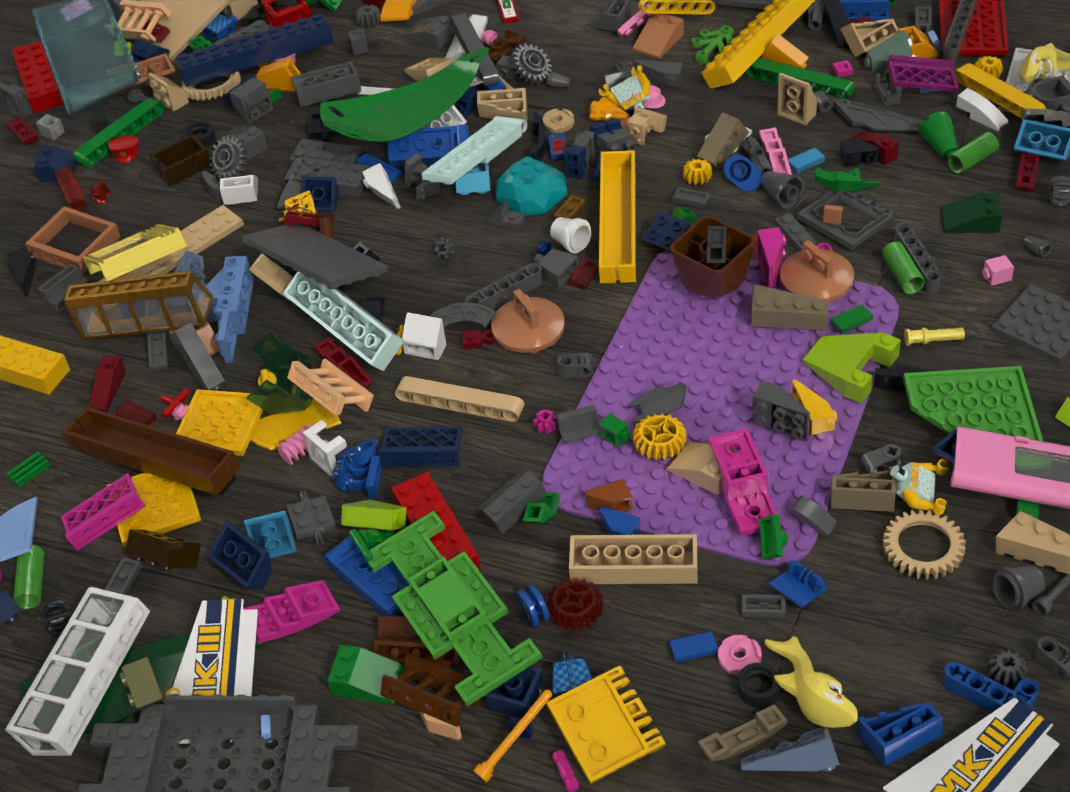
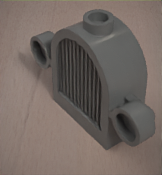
[1031,75,1070,113]

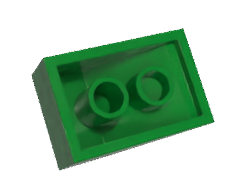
[327,645,404,705]

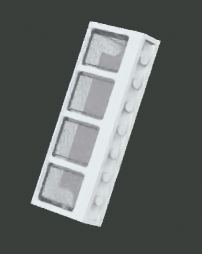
[5,587,150,756]

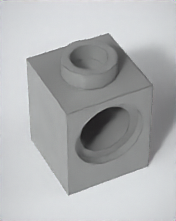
[36,114,65,140]

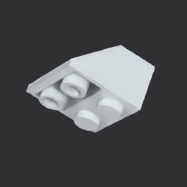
[220,175,258,205]
[402,313,446,360]

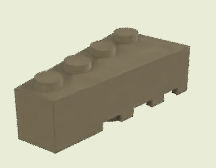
[751,284,829,331]

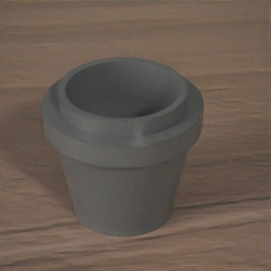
[993,566,1046,611]

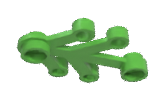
[692,25,734,65]

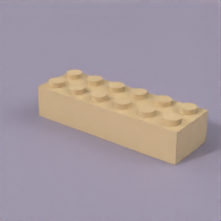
[569,534,698,584]

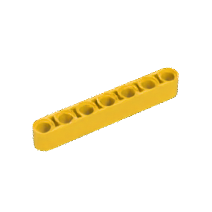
[954,63,1046,119]

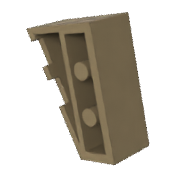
[697,112,749,170]
[831,466,896,512]

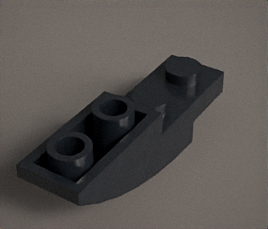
[874,364,928,390]

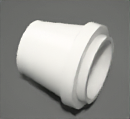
[550,217,591,253]

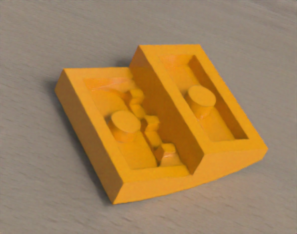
[380,0,417,22]

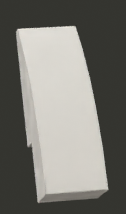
[956,88,1008,131]

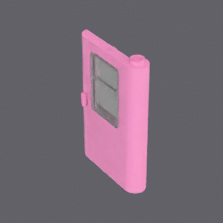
[950,426,1070,509]

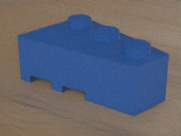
[857,702,943,766]

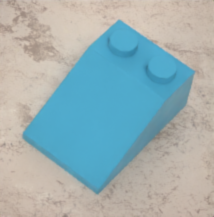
[456,163,490,195]

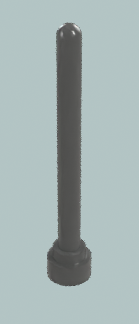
[1032,574,1070,616]

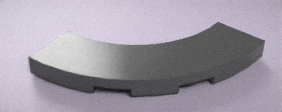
[429,302,496,328]

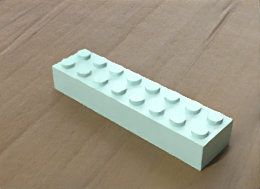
[283,271,404,371]

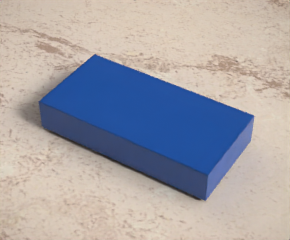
[670,631,718,663]

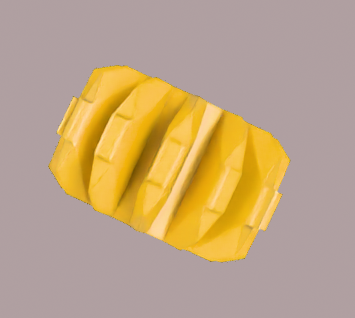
[974,56,1003,78]
[683,158,712,186]

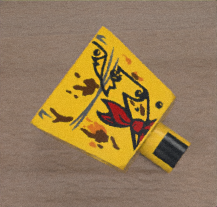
[277,190,317,227]

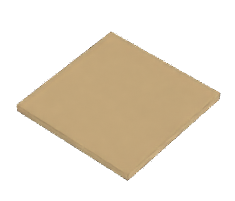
[122,0,232,61]

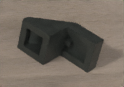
[244,3,268,27]
[707,226,727,263]

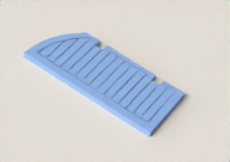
[0,497,38,562]

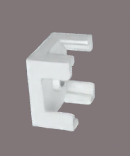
[303,420,351,479]

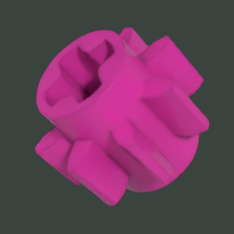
[533,410,557,434]

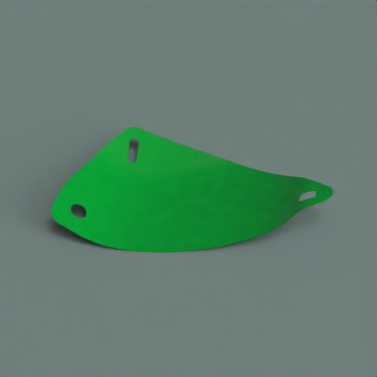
[320,47,489,142]

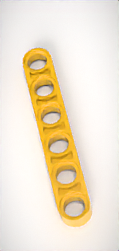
[638,0,715,15]

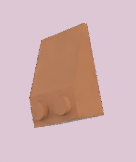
[633,14,684,59]

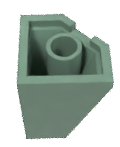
[865,30,915,75]

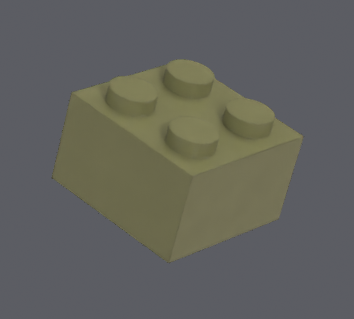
[120,657,164,712]

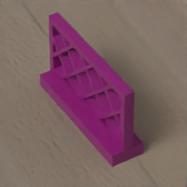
[886,55,959,92]

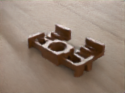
[488,29,527,62]

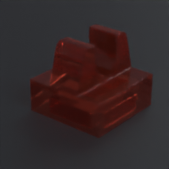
[88,180,111,204]

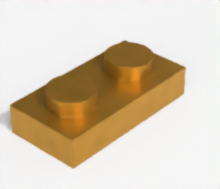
[554,195,586,220]

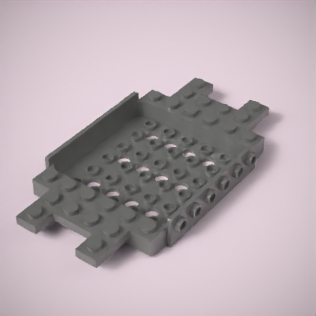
[78,694,360,792]

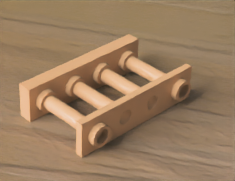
[106,0,172,42]
[287,359,374,415]

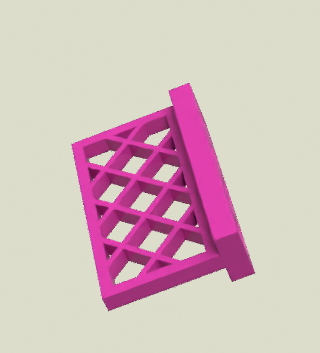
[61,473,146,551]

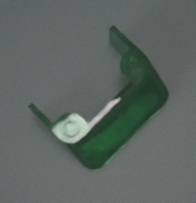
[247,332,312,414]

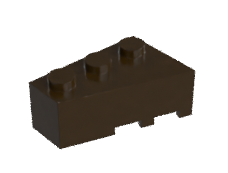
[125,529,201,570]

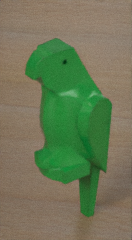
[814,168,881,193]

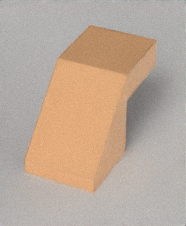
[419,711,462,740]

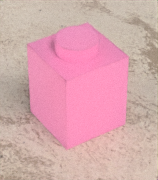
[982,255,1014,286]

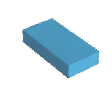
[788,148,825,174]

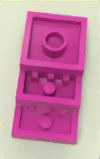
[243,580,340,644]

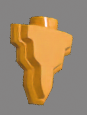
[589,97,629,122]

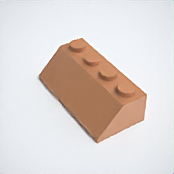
[107,53,175,95]

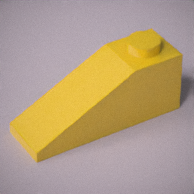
[791,379,837,435]

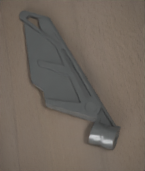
[814,91,923,132]

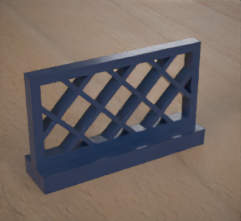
[378,427,462,467]

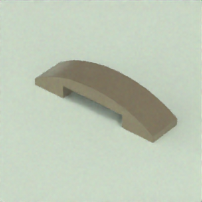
[698,704,788,761]

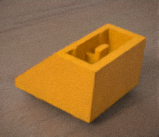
[898,26,939,58]

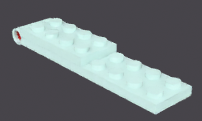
[422,116,527,185]

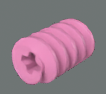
[277,425,319,466]

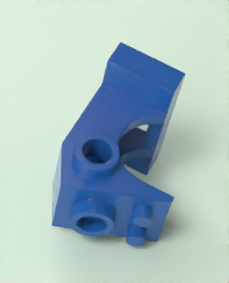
[333,454,382,499]

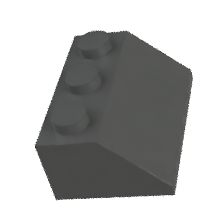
[477,469,547,534]

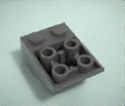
[752,380,810,441]

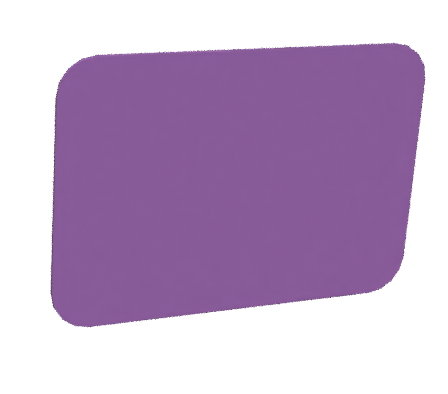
[542,251,899,567]

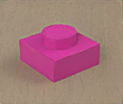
[832,60,854,78]

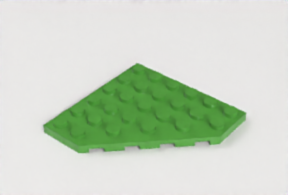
[903,366,1050,471]

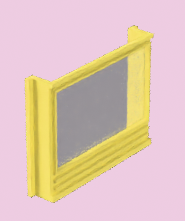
[82,224,187,281]

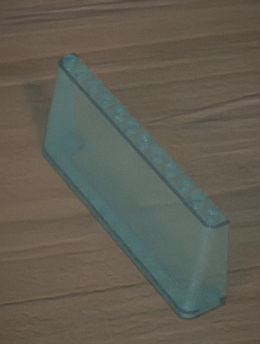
[31,0,141,115]

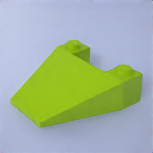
[803,332,901,404]

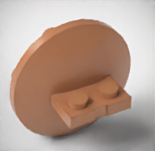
[780,240,854,303]
[491,288,565,354]

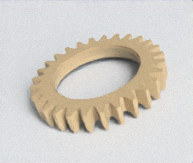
[182,71,241,101]
[883,509,966,580]

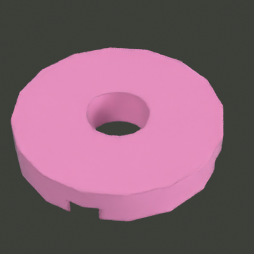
[718,635,762,676]

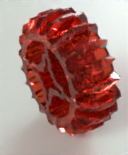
[546,577,604,632]

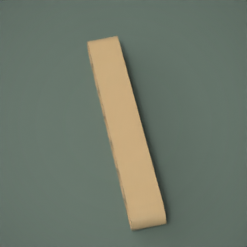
[395,376,524,422]

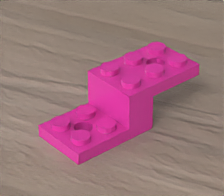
[708,428,781,536]

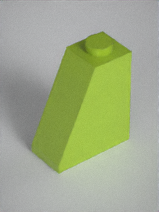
[341,499,406,530]

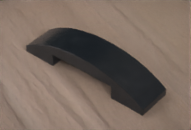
[531,112,546,161]

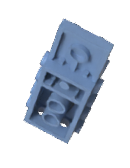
[196,256,254,363]

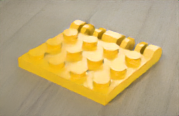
[546,666,666,784]

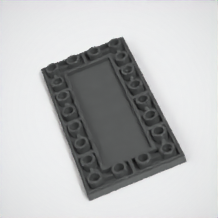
[242,223,388,289]

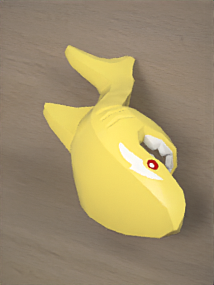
[1020,43,1070,83]
[765,636,858,728]

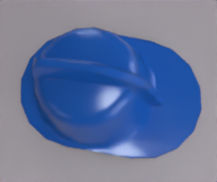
[724,155,762,191]
[335,439,379,468]

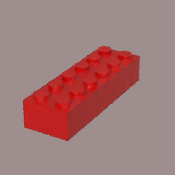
[12,41,64,113]
[391,472,481,571]

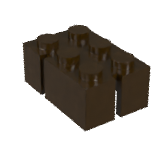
[150,134,212,186]

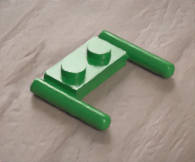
[349,529,398,561]

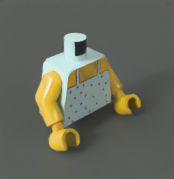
[599,65,651,110]
[890,459,949,515]

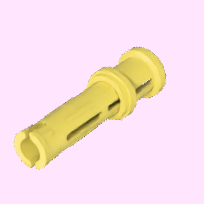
[904,327,965,346]

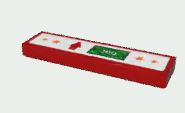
[497,0,519,24]

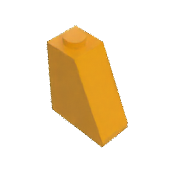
[762,34,809,69]
[256,58,301,92]

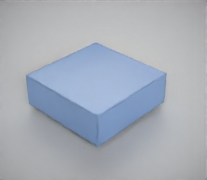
[928,30,942,52]
[261,714,272,743]

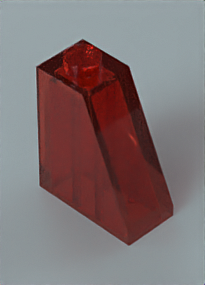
[54,166,87,211]

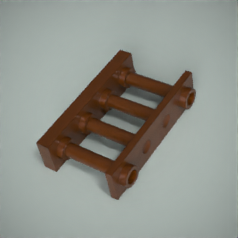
[380,653,484,727]

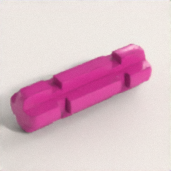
[552,750,579,792]

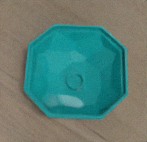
[495,157,568,216]

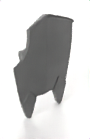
[627,382,687,424]

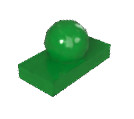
[759,514,789,561]

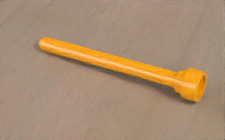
[473,690,552,782]

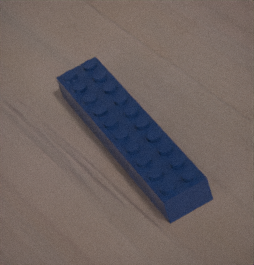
[176,14,334,86]

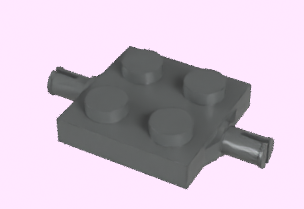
[286,491,336,546]

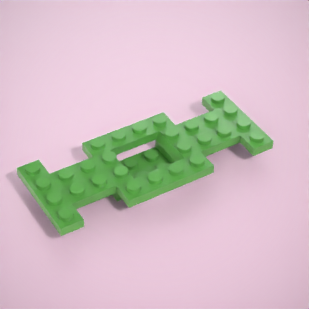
[366,511,543,706]

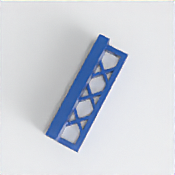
[826,0,889,23]

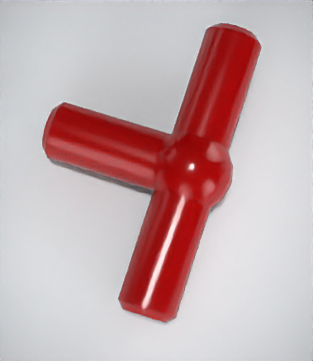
[161,388,190,418]

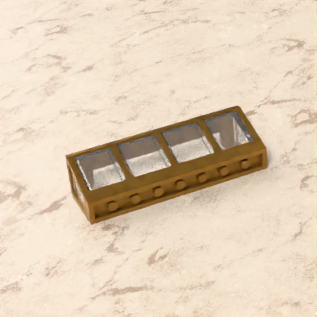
[64,271,214,340]

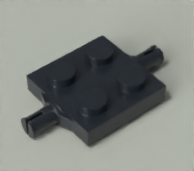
[309,110,341,142]

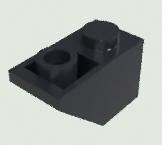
[839,139,879,167]

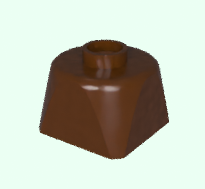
[670,216,755,297]

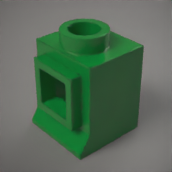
[599,412,630,448]

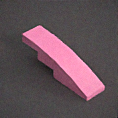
[759,128,792,175]

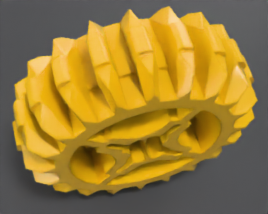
[633,413,686,461]

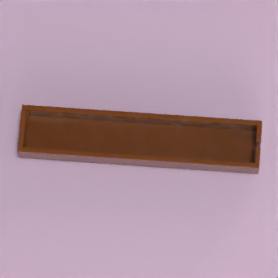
[62,407,240,495]

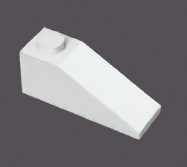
[363,163,401,209]

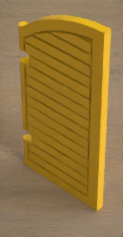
[250,399,341,451]

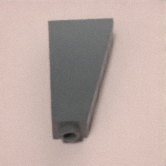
[170,322,225,391]

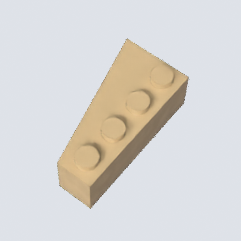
[996,511,1070,574]

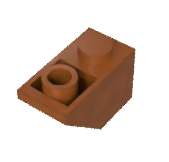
[585,479,633,512]

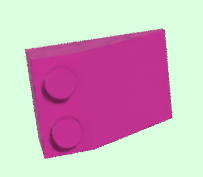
[757,227,786,289]

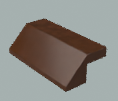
[374,615,461,666]

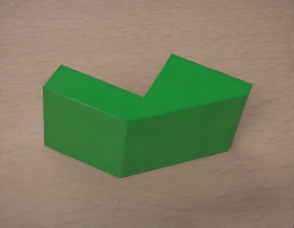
[523,492,561,523]

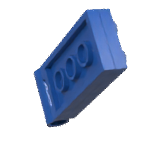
[388,124,469,167]
[323,536,409,615]

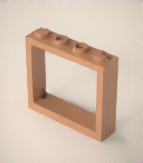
[25,207,121,275]

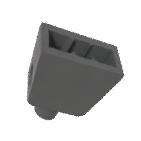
[534,249,579,289]

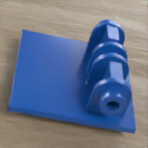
[768,560,828,608]

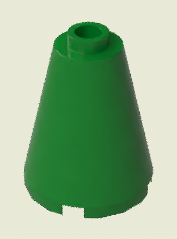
[918,112,958,160]

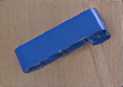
[943,662,1040,713]

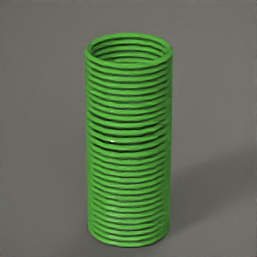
[947,132,999,174]
[881,242,925,294]
[13,545,45,609]

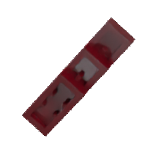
[314,337,373,388]

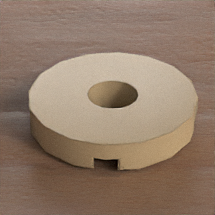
[542,109,574,133]

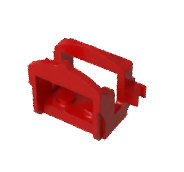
[261,0,312,28]

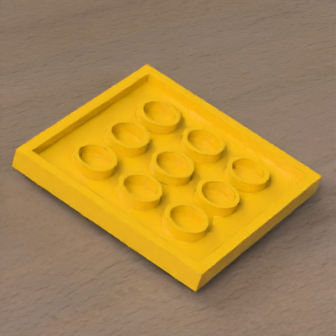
[176,389,268,456]
[107,472,202,546]

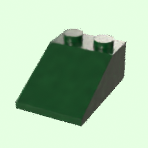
[942,192,1002,233]

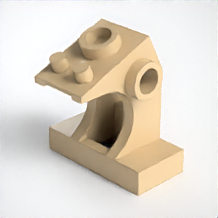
[627,107,667,145]

